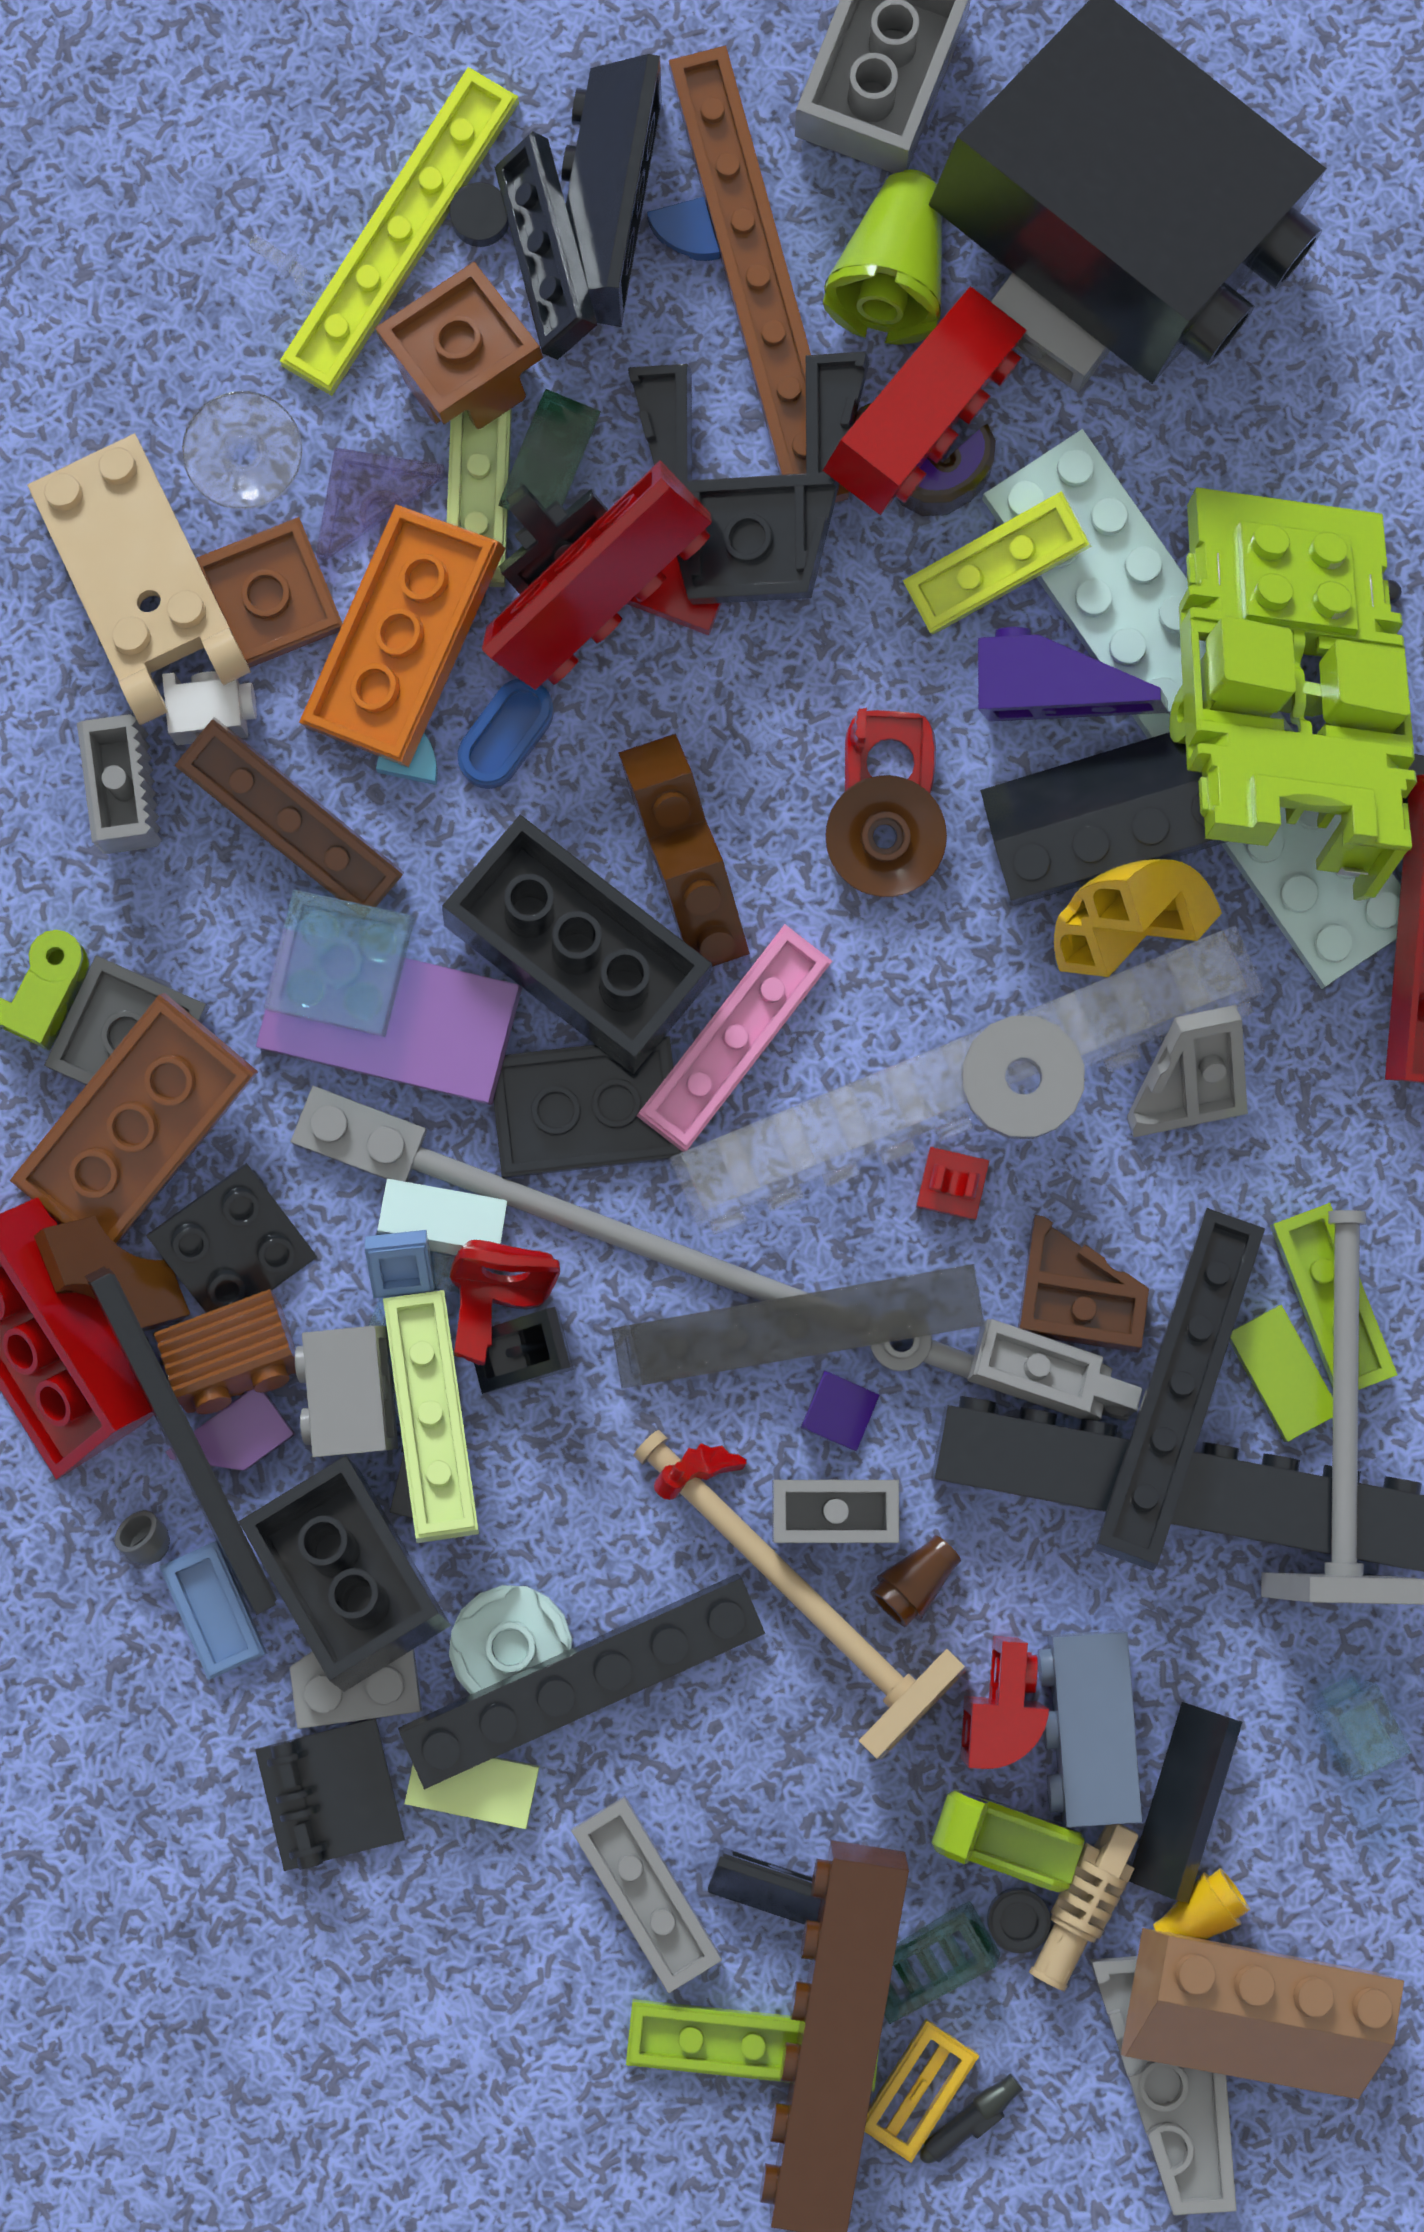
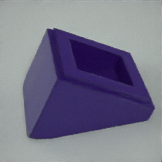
[800,1370,880,1452]

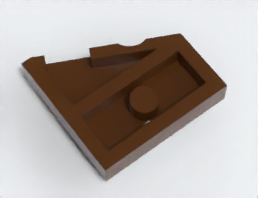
[1018,1215,1149,1353]

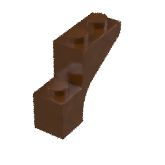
[618,733,750,967]

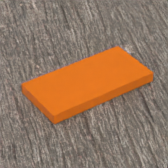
[299,504,505,768]

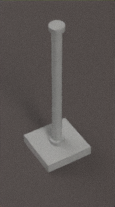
[1261,1210,1424,1605]

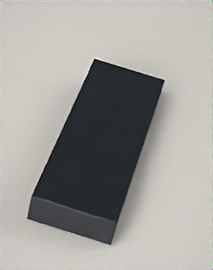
[1129,1702,1242,1903]

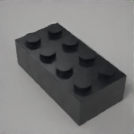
[442,814,712,1074]

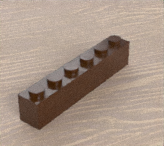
[760,1840,909,2232]

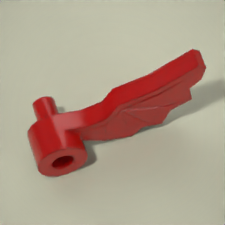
[654,1443,747,1500]

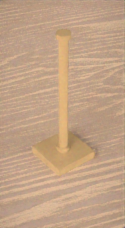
[633,1430,967,1760]

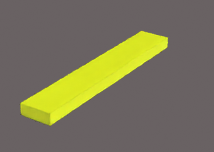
[280,67,519,396]

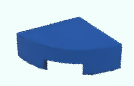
[647,196,720,261]

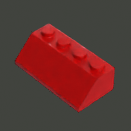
[482,460,712,690]
[0,1197,154,1480]

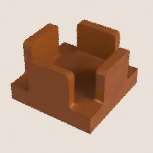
[375,261,543,429]

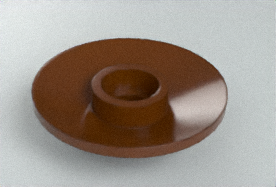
[825,775,947,897]

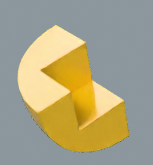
[1054,859,1222,977]

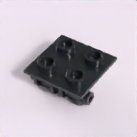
[146,1163,317,1313]
[255,1718,405,1871]

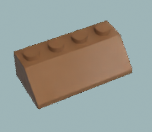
[1121,1928,1404,2099]

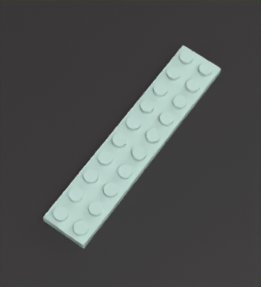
[982,429,1401,989]

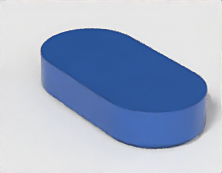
[457,678,554,789]

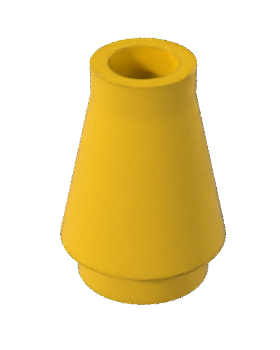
[1153,1868,1250,1940]

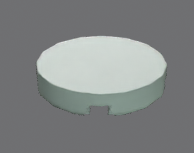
[449,1585,572,1695]

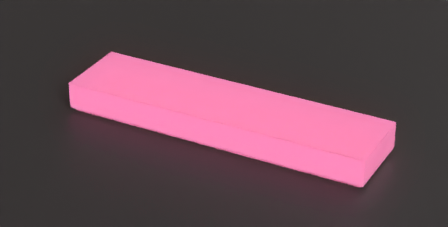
[636,924,832,1153]

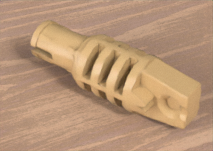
[1029,1824,1138,1992]

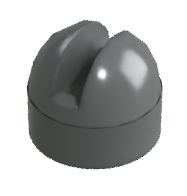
[114,1510,170,1565]

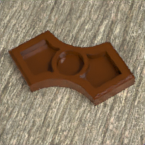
[34,1215,190,1332]

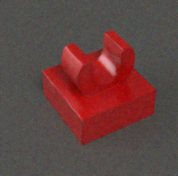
[916,1147,990,1221]

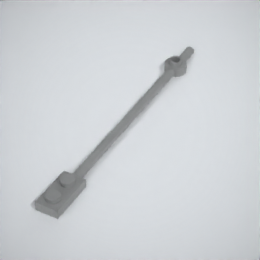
[290,1085,974,1379]

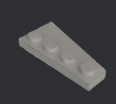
[1089,1956,1237,2215]

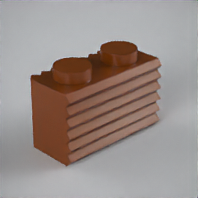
[154,1289,296,1415]

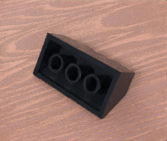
[561,54,662,327]
[980,732,1229,906]

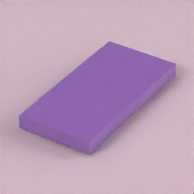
[256,930,522,1105]

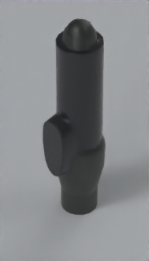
[920,2073,1023,2164]

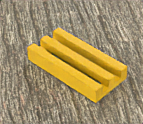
[864,2019,979,2163]

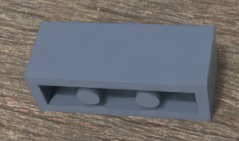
[1038,1630,1142,1827]

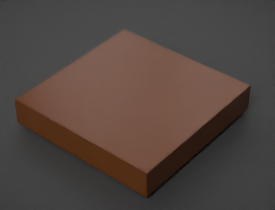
[196,517,343,668]

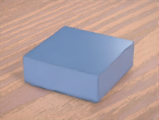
[365,1230,434,1298]

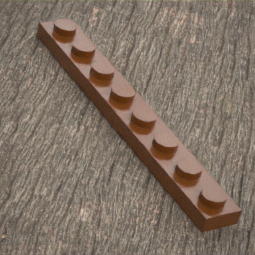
[669,45,849,503]

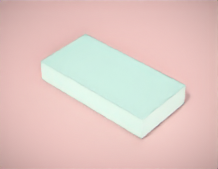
[377,1179,507,1255]

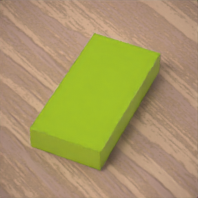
[1229,1304,1333,1442]

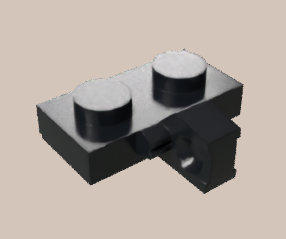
[499,484,608,594]

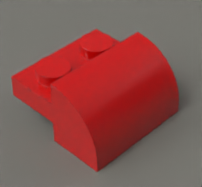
[960,1636,1049,1769]

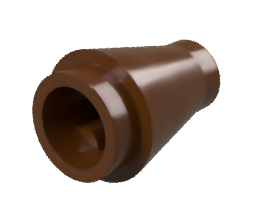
[870,1535,961,1627]

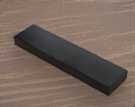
[494,131,597,360]

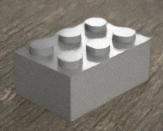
[795,0,971,173]

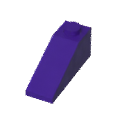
[978,627,1168,721]

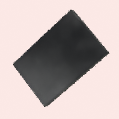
[493,1036,684,1178]

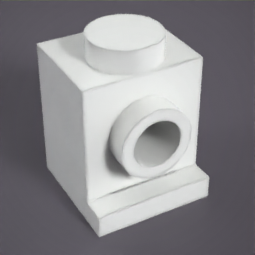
[162,671,257,745]

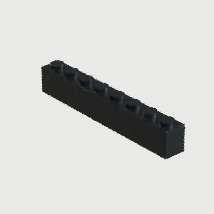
[931,1396,1424,1572]

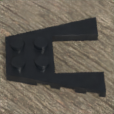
[628,351,869,605]

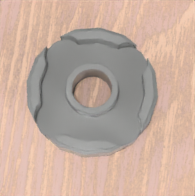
[961,1016,1085,1139]

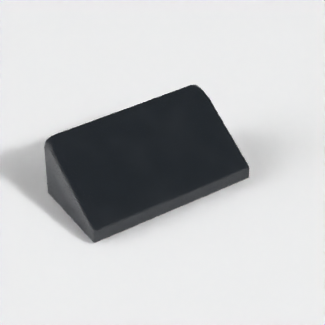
[708,1848,821,1925]

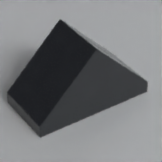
[474,1307,574,1394]

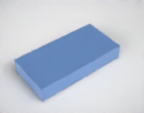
[159,1541,267,1680]

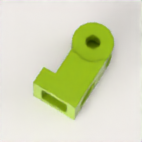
[0,930,89,1051]

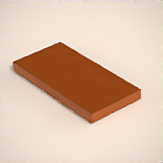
[10,993,258,1245]

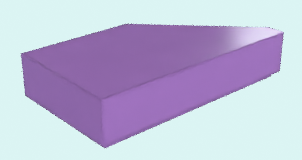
[166,1389,296,1471]

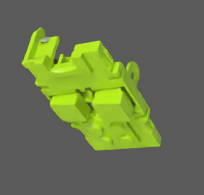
[1169,487,1417,901]

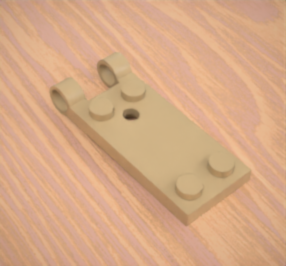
[27,433,251,725]

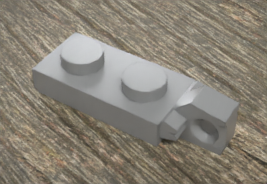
[967,1319,1142,1421]

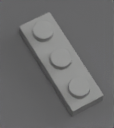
[571,1796,722,1994]

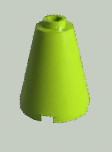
[823,169,942,345]

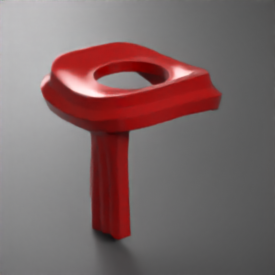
[845,708,936,794]
[449,1240,560,1365]

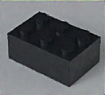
[238,1455,451,1692]

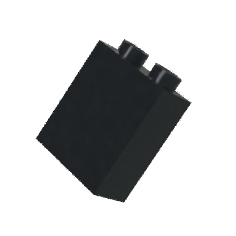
[928,0,1327,384]

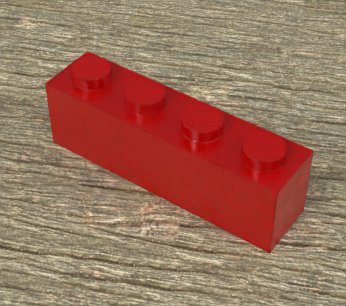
[822,286,1027,515]

